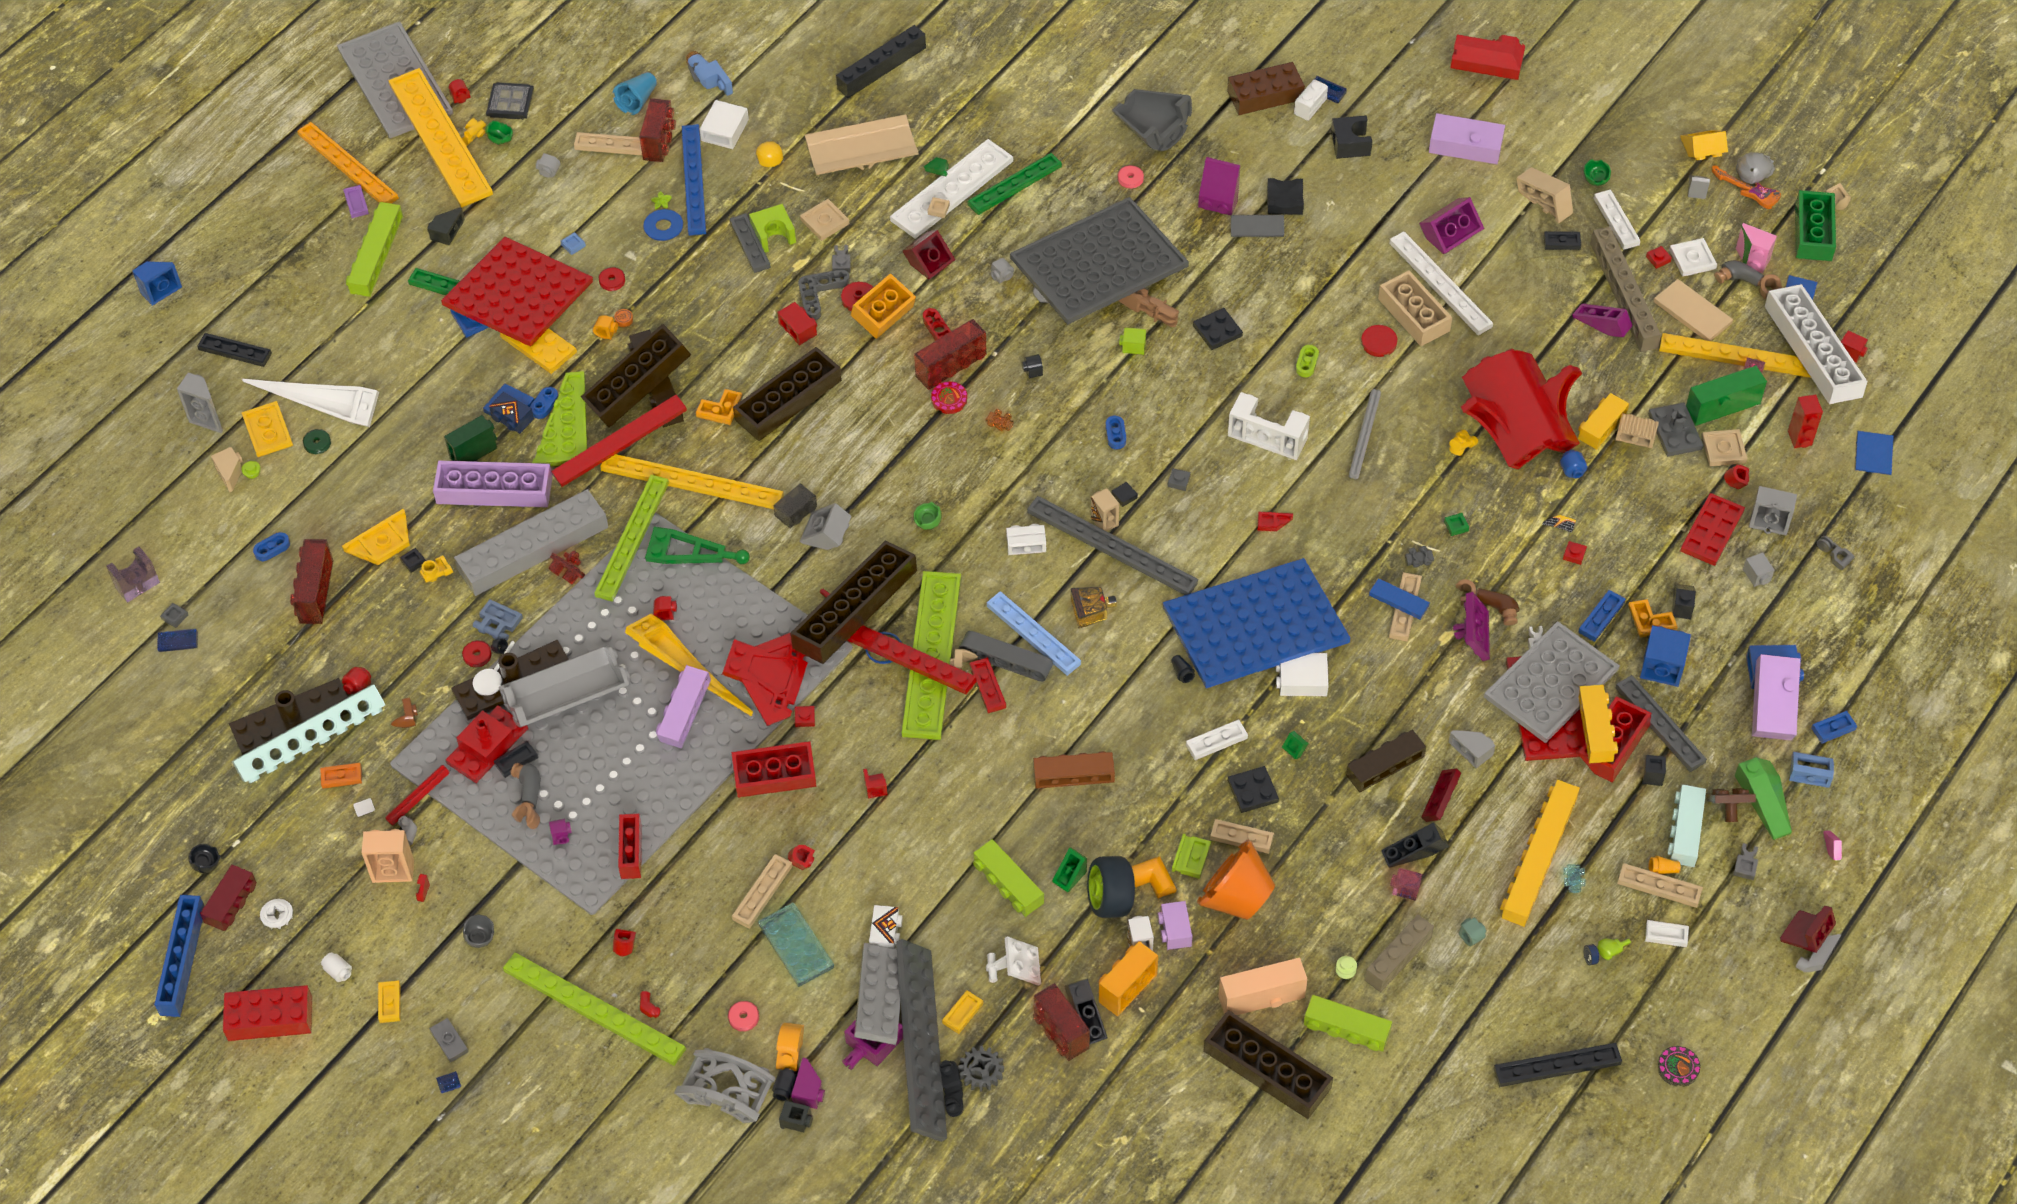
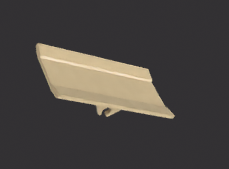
[805,114,919,175]

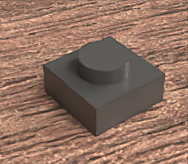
[1168,468,1191,491]

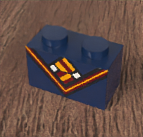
[489,392,534,434]

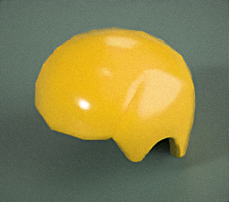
[756,141,783,167]

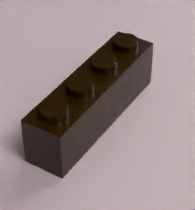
[1346,729,1426,793]

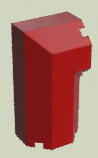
[1451,34,1525,80]

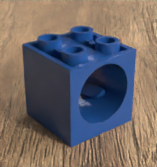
[1640,625,1691,687]

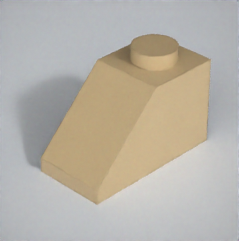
[211,447,243,493]

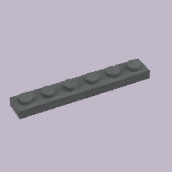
[1615,675,1707,772]

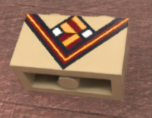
[1091,488,1119,531]

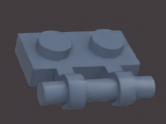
[473,599,523,641]

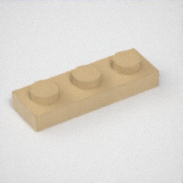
[1210,819,1274,854]

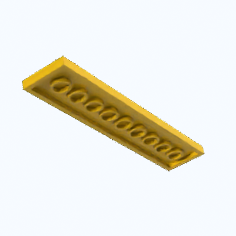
[388,68,493,208]

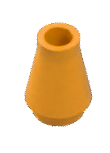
[1648,855,1681,875]

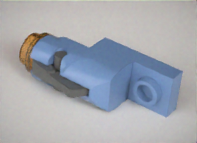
[686,51,733,96]

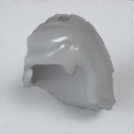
[1736,152,1775,184]

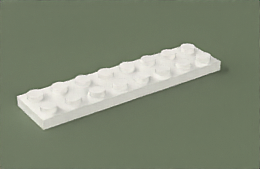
[890,139,1013,239]

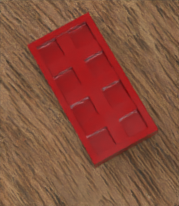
[1680,493,1745,566]

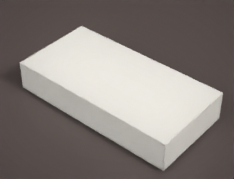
[1645,920,1689,947]

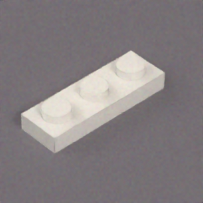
[1186,720,1248,760]

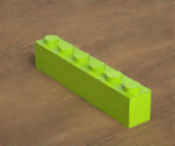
[346,202,403,297]

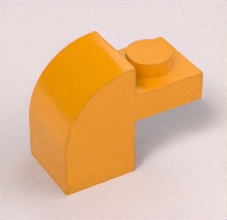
[776,1023,804,1071]

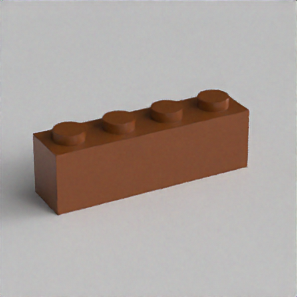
[1033,751,1115,789]

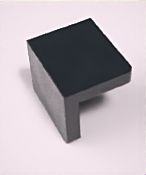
[1642,755,1666,786]

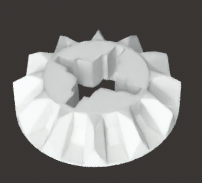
[260,899,293,929]

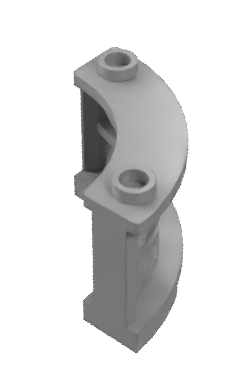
[674,1048,775,1123]

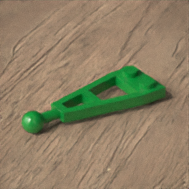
[645,527,750,564]

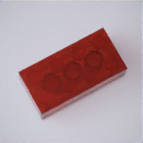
[914,319,987,390]
[290,539,334,624]

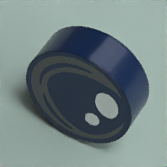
[1583,944,1599,966]

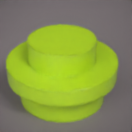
[241,461,261,479]

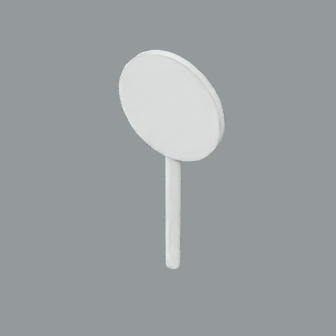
[473,641,515,696]

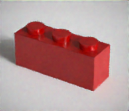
[1788,394,1823,448]
[618,813,642,879]

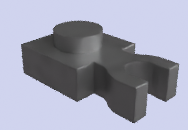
[832,245,851,273]
[1734,843,1758,880]

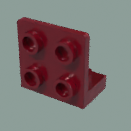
[1780,905,1836,953]

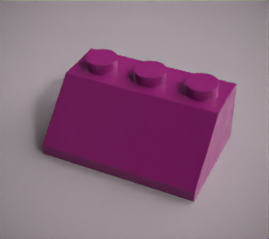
[1419,197,1485,254]

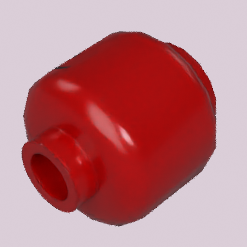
[342,667,371,695]

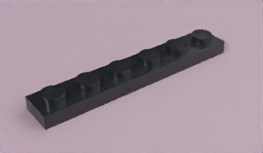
[1493,1043,1622,1087]

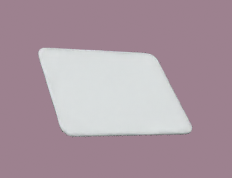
[353,798,375,817]

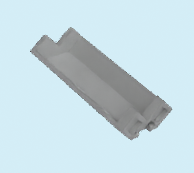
[499,645,630,727]

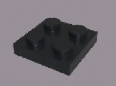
[1193,308,1243,350]
[1227,766,1279,813]

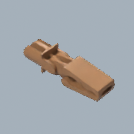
[1118,288,1179,327]

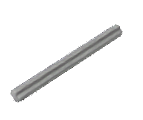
[1349,389,1381,479]

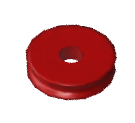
[598,267,626,291]
[462,640,492,668]

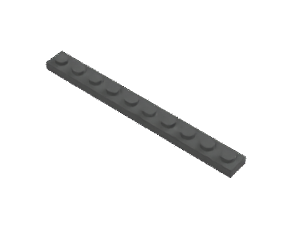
[1027,496,1198,595]

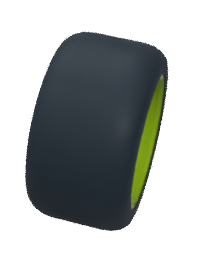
[1087,856,1135,918]

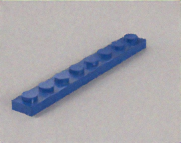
[682,124,706,236]

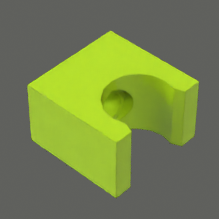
[749,204,796,253]

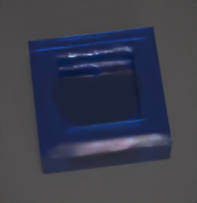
[436,1071,461,1093]

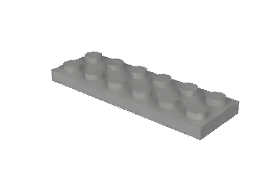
[854,943,900,1045]

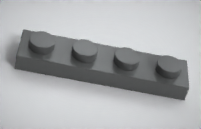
[729,213,771,273]

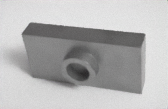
[429,1018,469,1063]

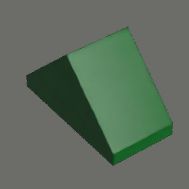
[1052,847,1087,892]

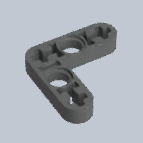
[798,269,850,321]

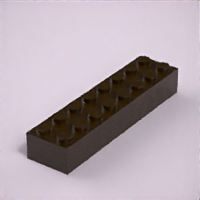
[790,540,917,664]

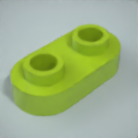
[1296,345,1319,378]

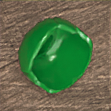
[1583,159,1611,186]

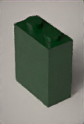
[444,415,497,462]

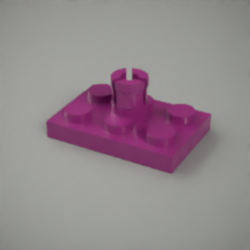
[1453,592,1490,661]

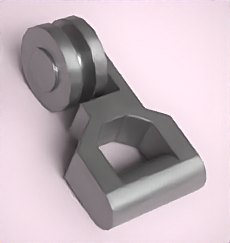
[1817,536,1855,570]

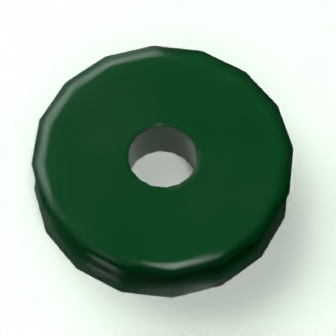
[303,429,331,454]

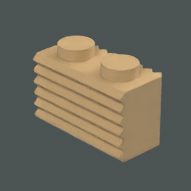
[1616,414,1659,448]

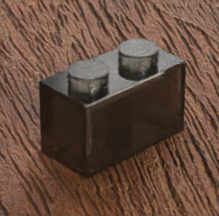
[773,483,817,529]

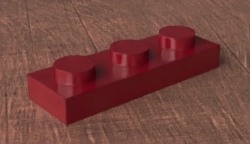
[1421,768,1461,822]

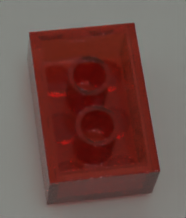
[639,98,676,162]
[1033,983,1090,1061]

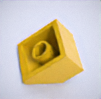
[1680,130,1728,160]

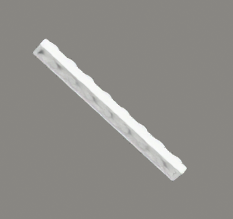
[1389,232,1493,335]

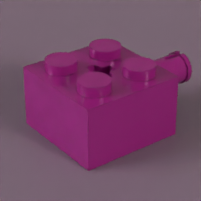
[842,1020,903,1070]

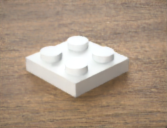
[1669,238,1717,277]

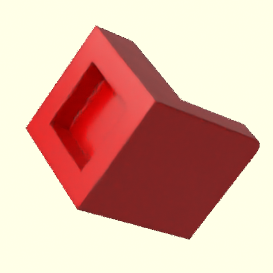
[863,768,887,799]

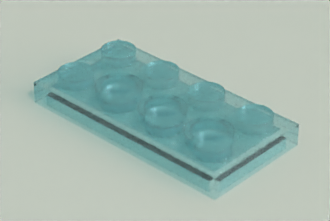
[758,902,834,987]

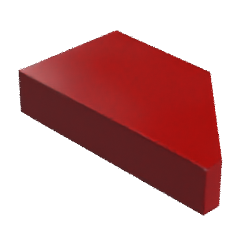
[1257,511,1293,532]

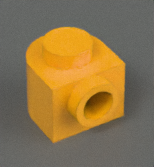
[593,315,618,340]

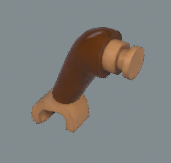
[1455,579,1520,626]

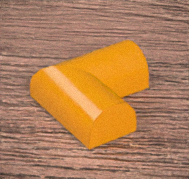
[696,389,743,425]
[1628,599,1678,638]
[1132,856,1177,899]

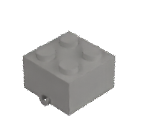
[1749,486,1797,536]

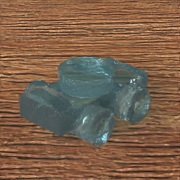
[1563,864,1586,893]

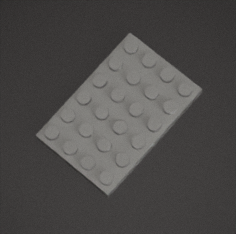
[1484,621,1620,743]

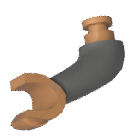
[1714,260,1782,300]
[511,763,541,829]

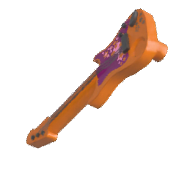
[1712,165,1781,209]

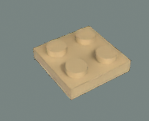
[800,199,850,241]
[1702,429,1747,466]

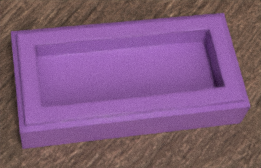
[343,185,369,218]

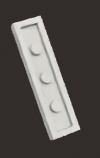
[1594,190,1640,250]

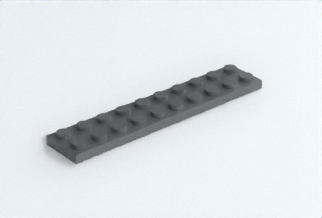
[896,939,947,1142]

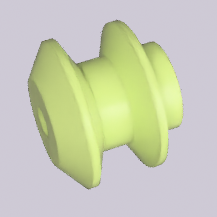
[1336,956,1357,979]

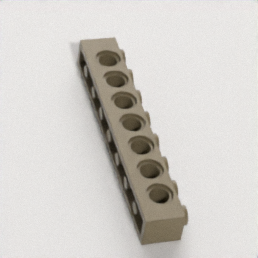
[1590,227,1661,352]

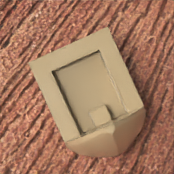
[1825,183,1851,210]
[950,649,978,670]

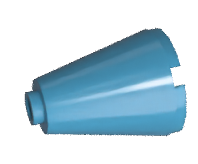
[613,72,657,115]

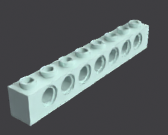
[232,685,385,783]

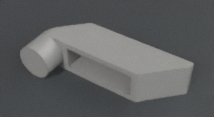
[1795,934,1841,972]

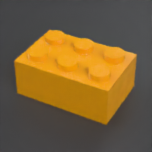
[850,273,916,339]
[1098,941,1158,1017]

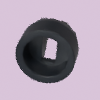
[491,638,508,654]

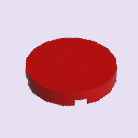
[1361,325,1398,357]

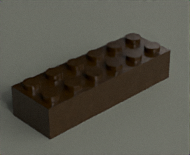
[580,324,691,428]
[733,347,842,441]
[1203,1010,1333,1119]

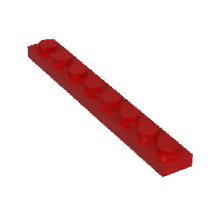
[847,625,977,695]

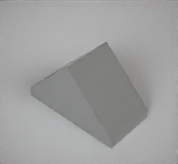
[1688,175,1710,199]

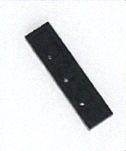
[197,333,272,367]

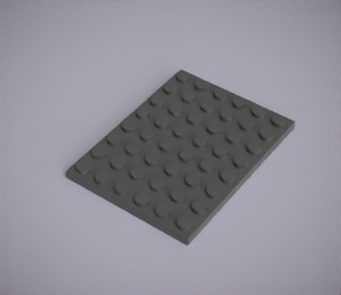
[1010,197,1189,325]

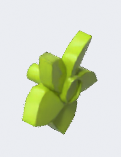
[651,191,672,210]

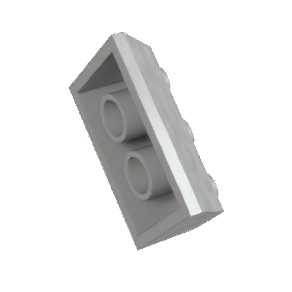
[177,373,223,433]

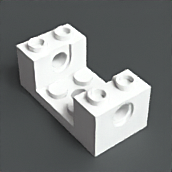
[1228,392,1310,460]

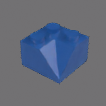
[132,261,182,306]

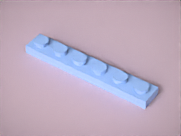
[987,591,1081,676]

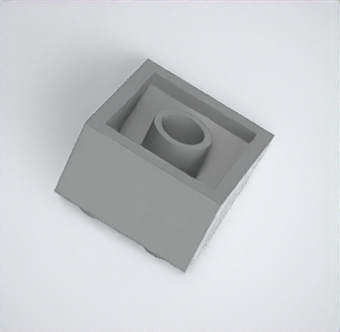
[799,503,851,550]

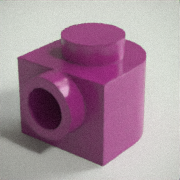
[549,818,572,845]

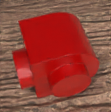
[449,79,471,103]
[1724,465,1749,490]
[653,596,677,620]
[788,845,815,870]
[612,929,636,956]

